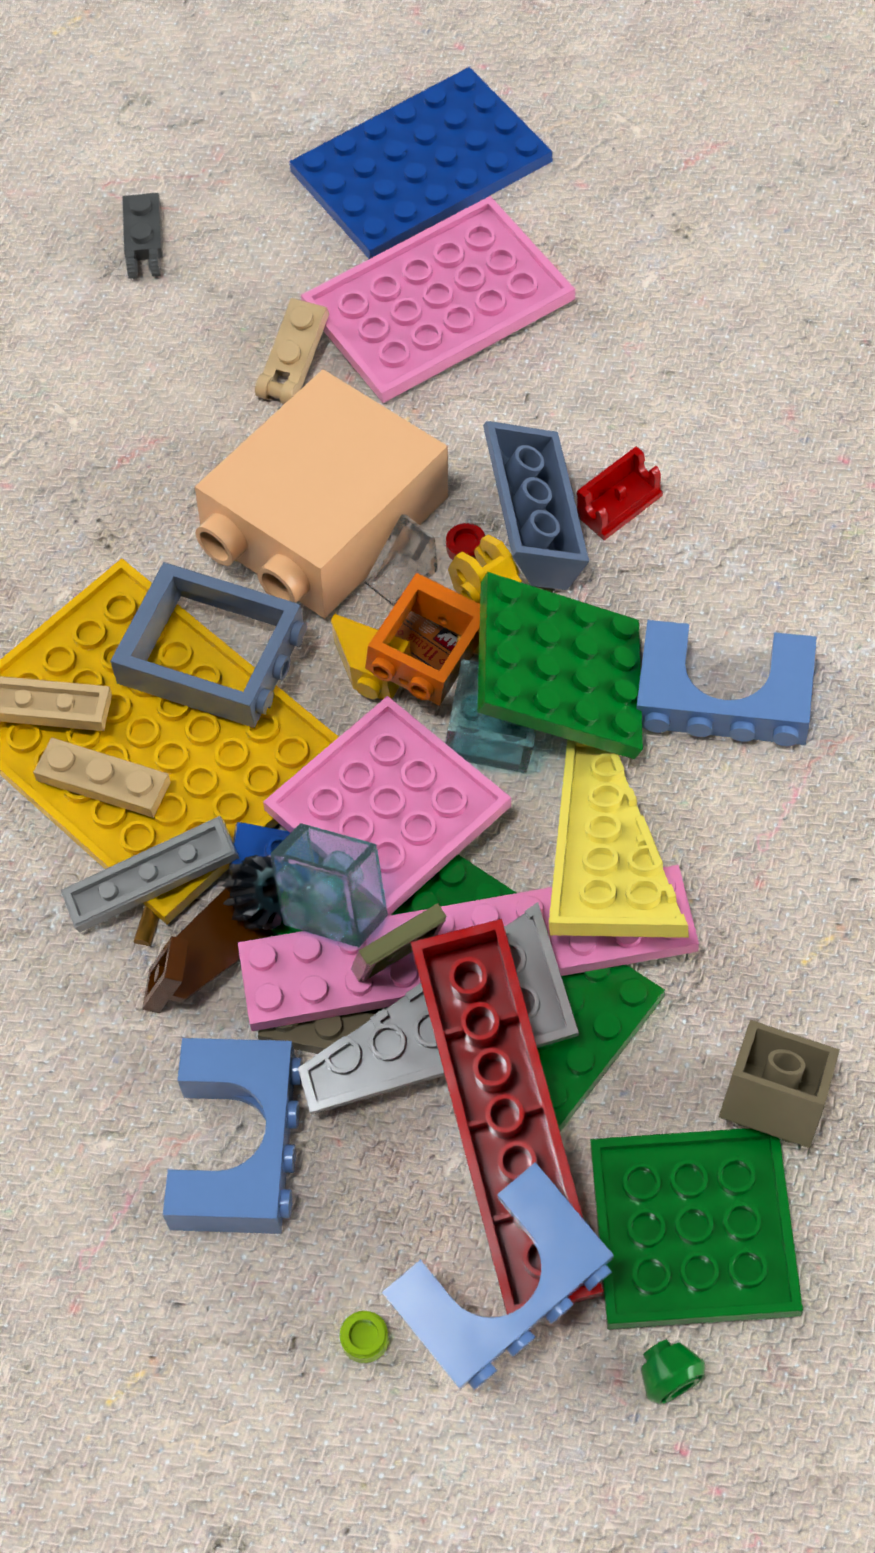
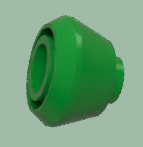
[640,1339,705,1405]

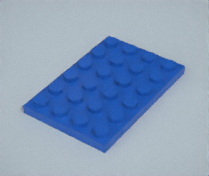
[289,67,552,259]

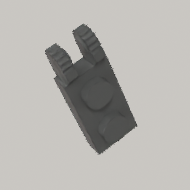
[122,192,163,279]

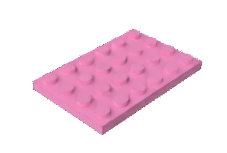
[301,196,575,403]

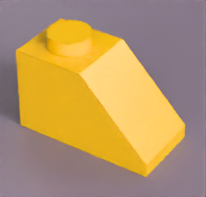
[331,613,411,700]

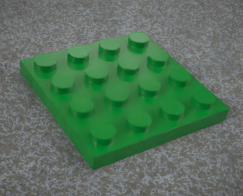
[477,572,643,759]
[590,1128,803,1330]

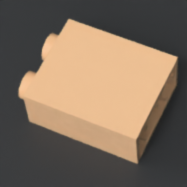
[195,369,448,619]

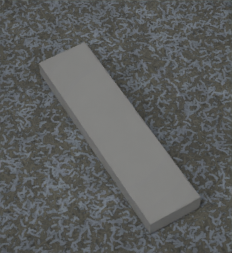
[61,816,239,932]

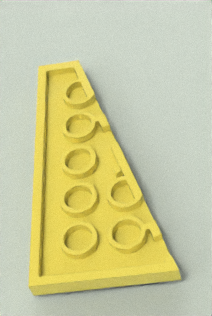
[549,739,689,938]

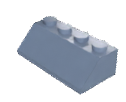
[483,421,589,590]

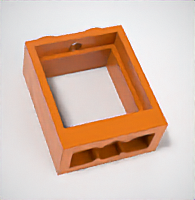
[365,573,480,706]

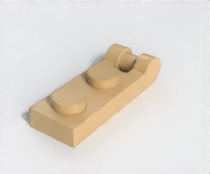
[255,298,329,404]

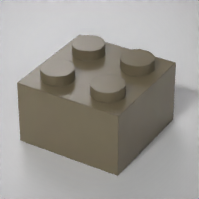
[719,1020,840,1148]

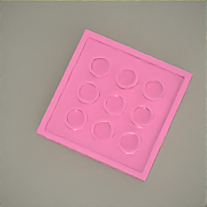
[263,696,511,916]

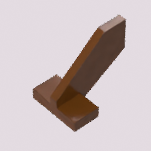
[142,889,272,1013]

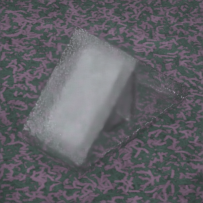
[364,514,438,606]

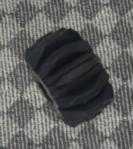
[222,855,299,930]

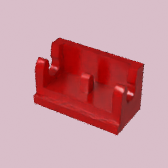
[577,446,663,541]

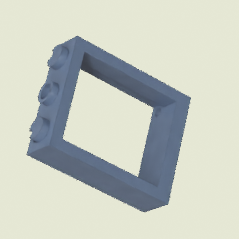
[110,562,307,728]

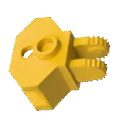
[448,534,522,604]

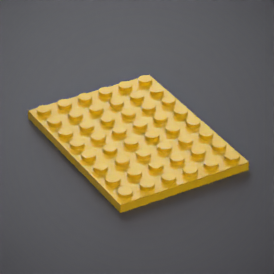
[0,558,339,925]

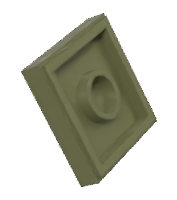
[351,903,447,982]

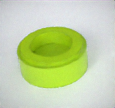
[339,1311,389,1363]

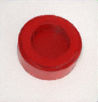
[446,523,486,560]

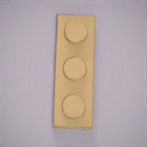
[0,676,112,731]
[33,737,171,818]

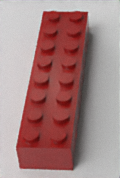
[410,919,603,1315]

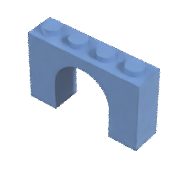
[637,620,817,746]
[163,1038,303,1234]
[382,1162,613,1390]

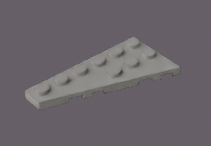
[298,902,579,1115]

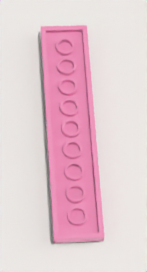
[238,865,699,1031]

